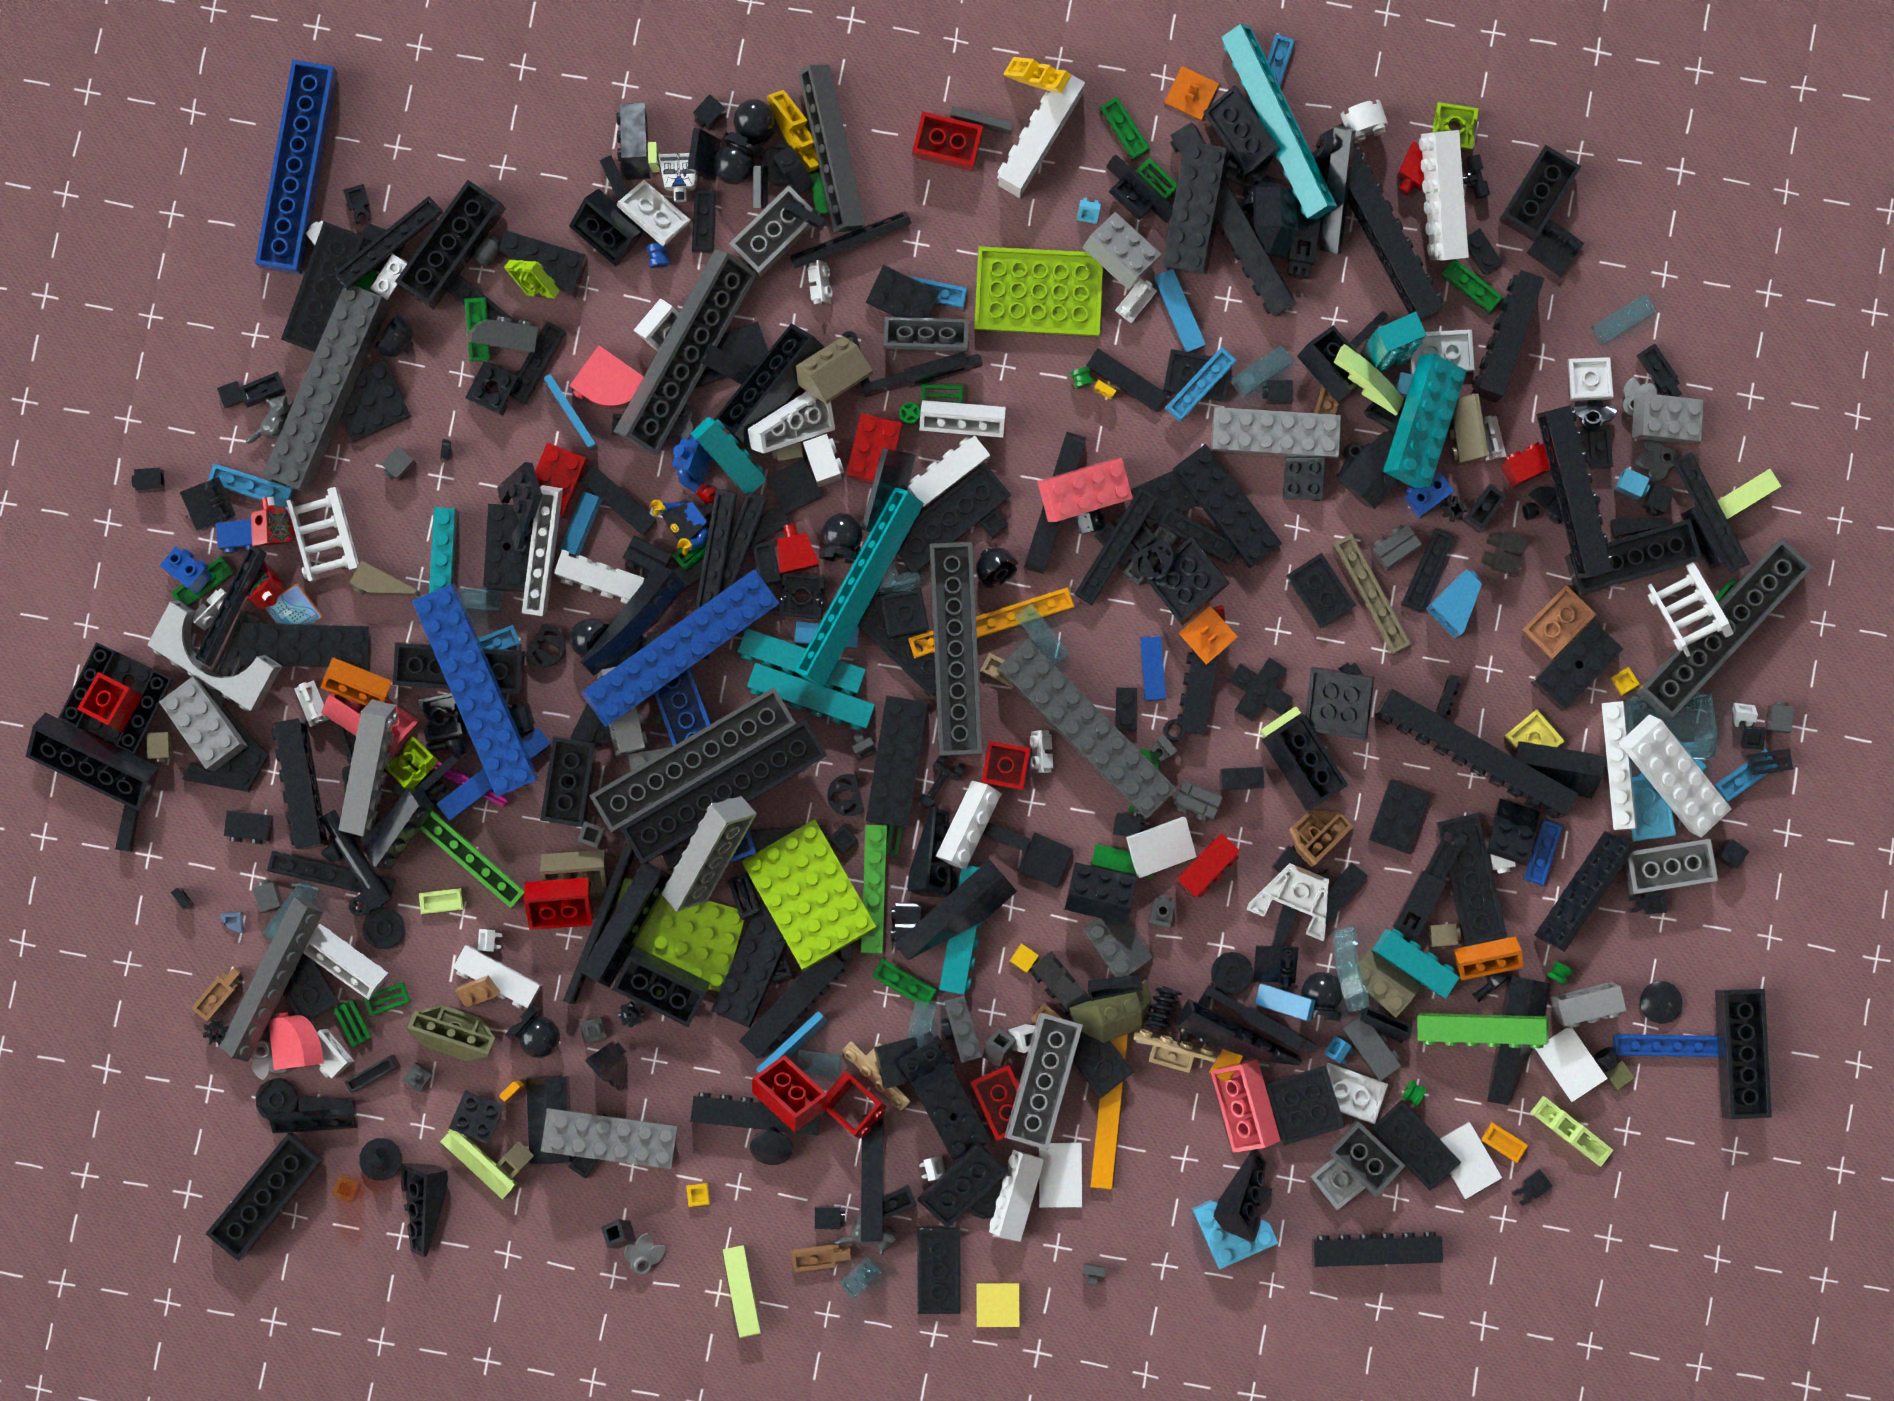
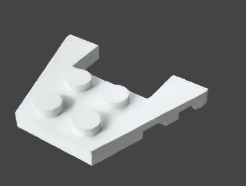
[1247,863,1329,941]

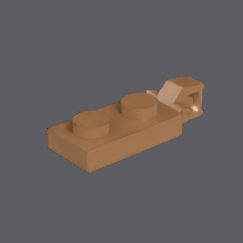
[191,968,242,1022]
[791,1245,851,1272]

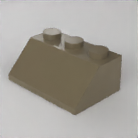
[796,336,873,404]
[1448,394,1489,465]
[540,850,608,899]
[1346,943,1421,1018]

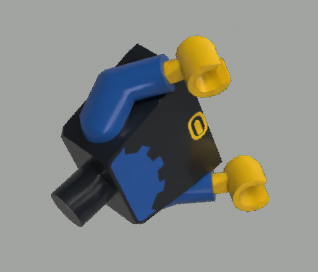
[649,500,713,555]

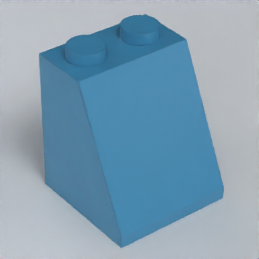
[1425,569,1482,638]

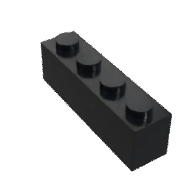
[364,788,434,869]

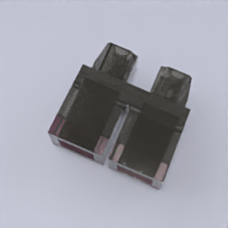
[1481,531,1528,578]

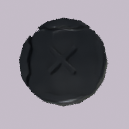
[359,1138,402,1181]

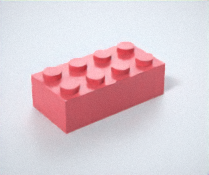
[1037,458,1133,522]

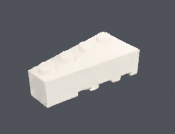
[748,391,835,454]
[554,549,646,604]

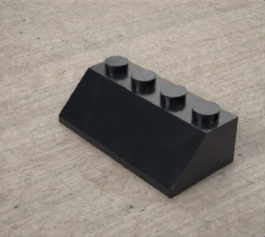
[1262,714,1348,811]
[526,1076,572,1164]

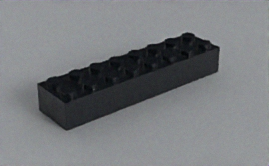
[1536,405,1613,578]

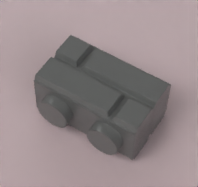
[1371,525,1422,571]
[1173,780,1223,822]

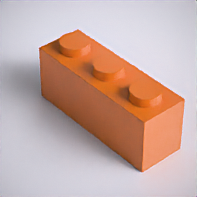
[320,657,392,706]
[1453,936,1524,981]

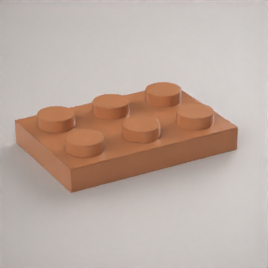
[1521,585,1596,660]

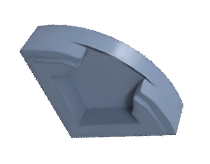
[220,912,244,933]

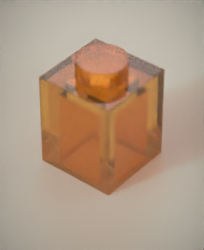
[331,1173,363,1203]

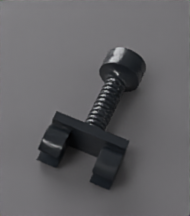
[918,756,966,809]

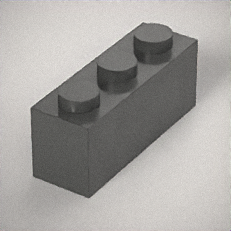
[944,995,982,1063]
[1341,1014,1401,1081]

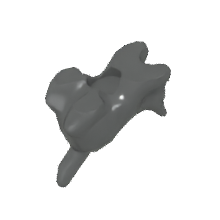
[246,396,293,444]
[834,1215,897,1255]

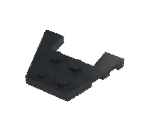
[497,462,542,552]
[182,707,269,792]

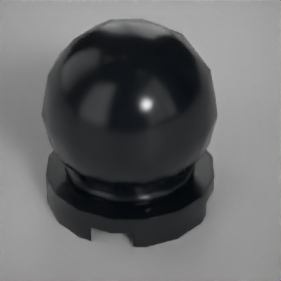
[733,99,776,146]
[713,132,764,185]
[819,513,863,564]
[570,618,618,664]
[1301,971,1343,1021]
[505,1004,560,1058]

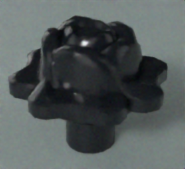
[618,1001,644,1027]

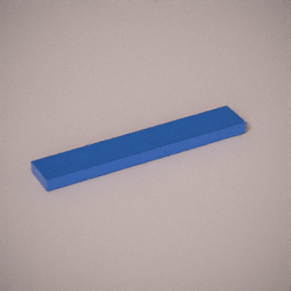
[437,727,551,821]
[1613,1034,1718,1057]

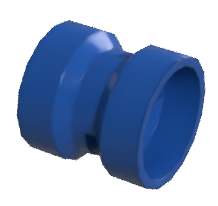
[646,243,670,268]

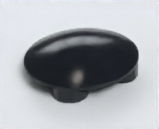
[1639,981,1682,1024]
[750,1127,793,1165]

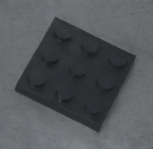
[342,359,411,442]
[1145,536,1230,625]
[1305,667,1375,740]
[1265,1065,1346,1145]

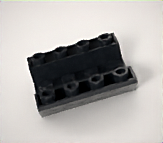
[58,642,173,755]

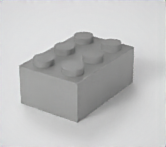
[1082,212,1161,290]
[1632,393,1703,445]
[1550,982,1627,1028]

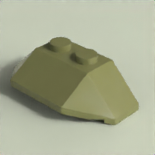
[1069,980,1152,1043]
[407,1005,495,1061]

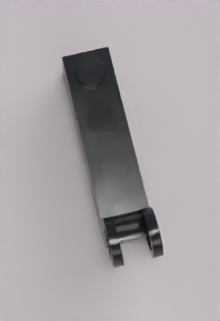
[1163,649,1218,741]

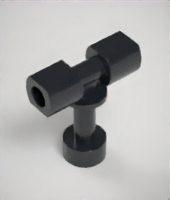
[1463,154,1490,199]

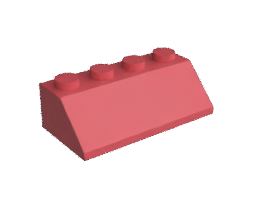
[321,692,419,759]
[1211,1059,1280,1153]

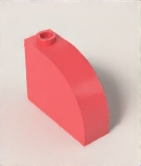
[570,345,644,409]
[268,1012,324,1070]

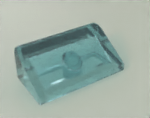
[460,588,503,612]
[796,1049,841,1076]

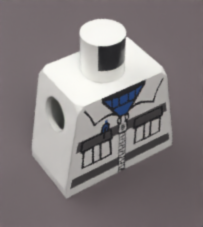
[658,153,698,202]

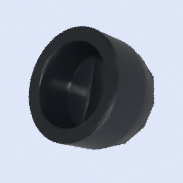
[1522,503,1540,520]

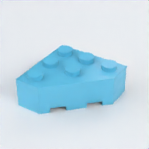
[1192,1200,1278,1269]

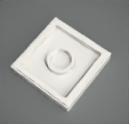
[1567,357,1614,401]

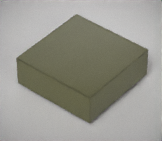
[1604,1060,1635,1090]

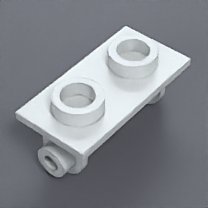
[370,254,408,300]
[807,260,833,305]
[1115,278,1157,323]
[1483,416,1506,461]
[193,588,227,631]
[294,680,329,727]
[1030,730,1053,774]

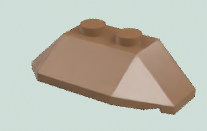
[1289,809,1354,867]

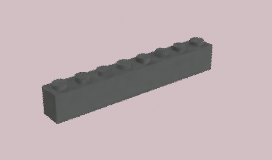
[798,65,865,232]
[219,897,323,1062]

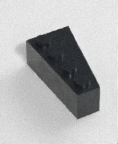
[499,230,588,298]

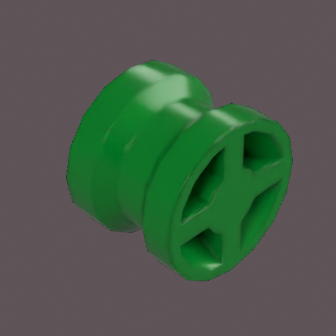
[1070,367,1094,389]
[900,402,920,425]
[1547,961,1574,986]
[1401,1079,1427,1106]

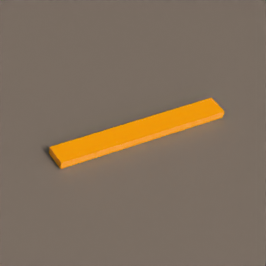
[908,587,1074,658]
[1090,1034,1128,1189]

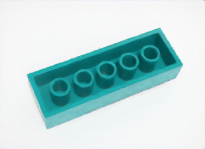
[1361,312,1427,373]
[1383,353,1467,488]

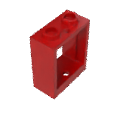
[826,1071,887,1139]

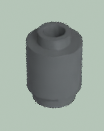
[472,235,501,268]

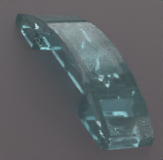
[1333,925,1370,1012]

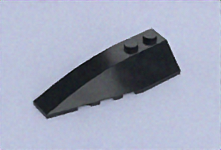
[1337,430,1399,509]
[580,565,684,676]
[894,859,1017,960]
[1487,976,1550,1105]
[1176,998,1302,1066]

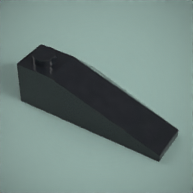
[1515,741,1607,798]
[907,806,957,898]
[585,1041,627,1091]
[1213,1149,1266,1242]
[401,1163,448,1257]

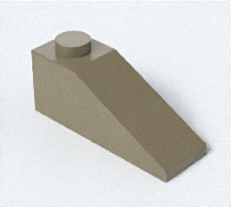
[349,560,420,596]

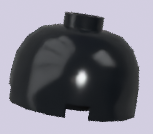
[374,314,414,357]
[976,548,1019,588]

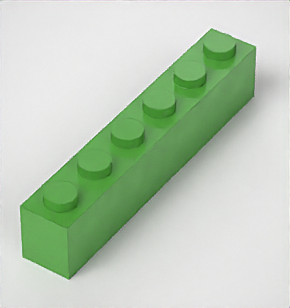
[420,810,524,909]
[861,825,887,953]
[1418,1013,1549,1048]

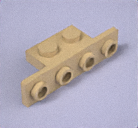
[1134,1029,1217,1073]
[842,1041,910,1111]

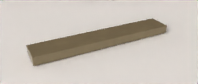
[1333,534,1411,655]

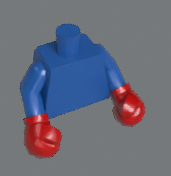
[672,436,738,504]

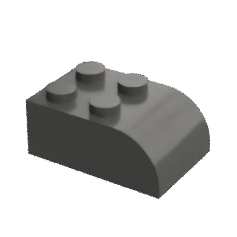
[467,316,538,352]

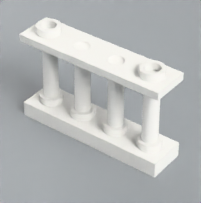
[285,487,359,583]
[1648,562,1733,657]

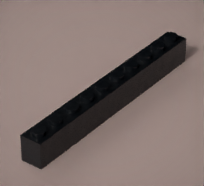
[1170,122,1297,317]

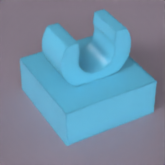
[1077,198,1101,224]

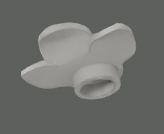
[1622,377,1657,416]
[251,1040,286,1080]
[624,1233,666,1274]

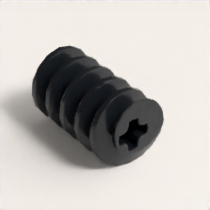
[1144,986,1182,1033]

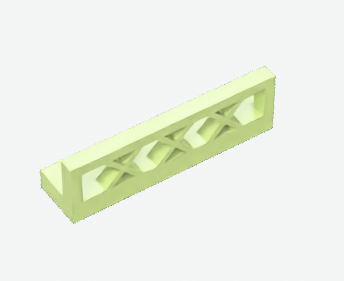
[440,1130,518,1200]

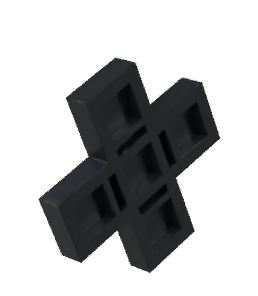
[1228,657,1293,722]

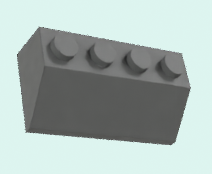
[883,317,969,352]

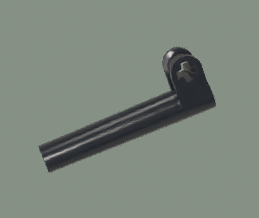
[320,810,392,916]

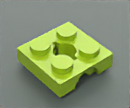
[1432,102,1479,151]
[504,260,560,298]
[385,736,439,789]

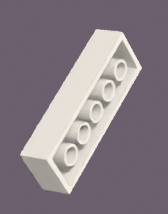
[997,74,1085,198]
[1419,130,1469,260]
[1619,714,1731,838]

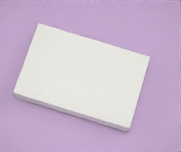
[616,180,691,246]
[1410,330,1475,375]
[1126,817,1196,878]
[1535,1028,1607,1102]
[1326,1062,1388,1124]
[1440,1122,1502,1199]
[1039,1142,1082,1207]

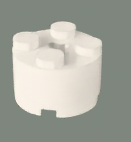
[1340,100,1388,143]

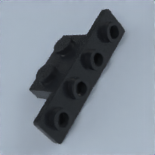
[1106,154,1173,223]

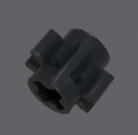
[1440,496,1468,522]
[203,1018,229,1045]

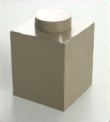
[772,441,804,464]
[147,732,174,763]
[1428,924,1461,947]
[496,1141,534,1180]

